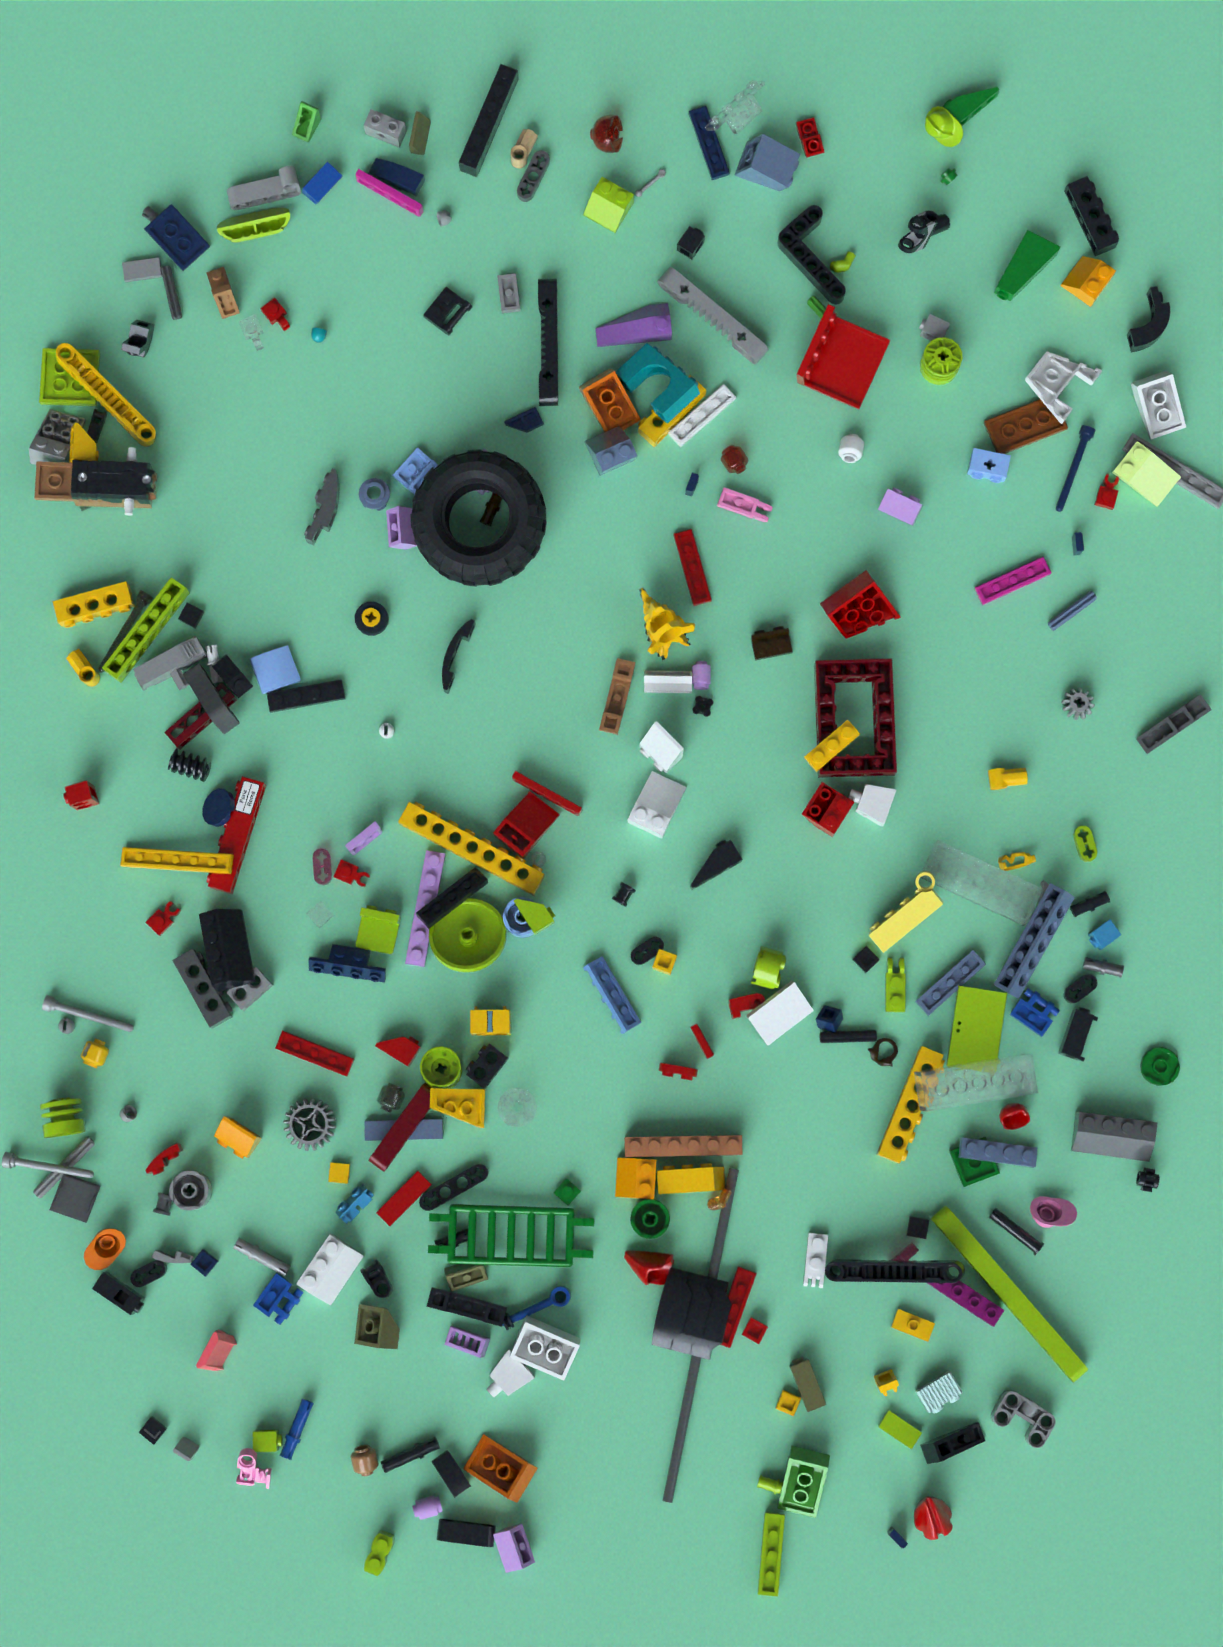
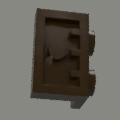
[751,626,793,661]

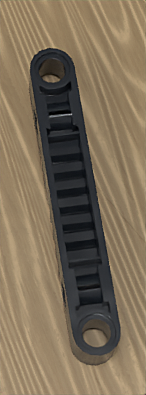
[538,279,558,406]
[825,1259,965,1283]

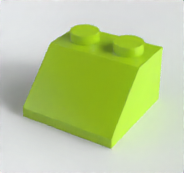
[583,177,634,233]

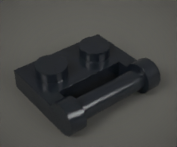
[423,287,472,336]

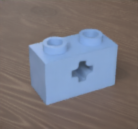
[967,448,1011,483]

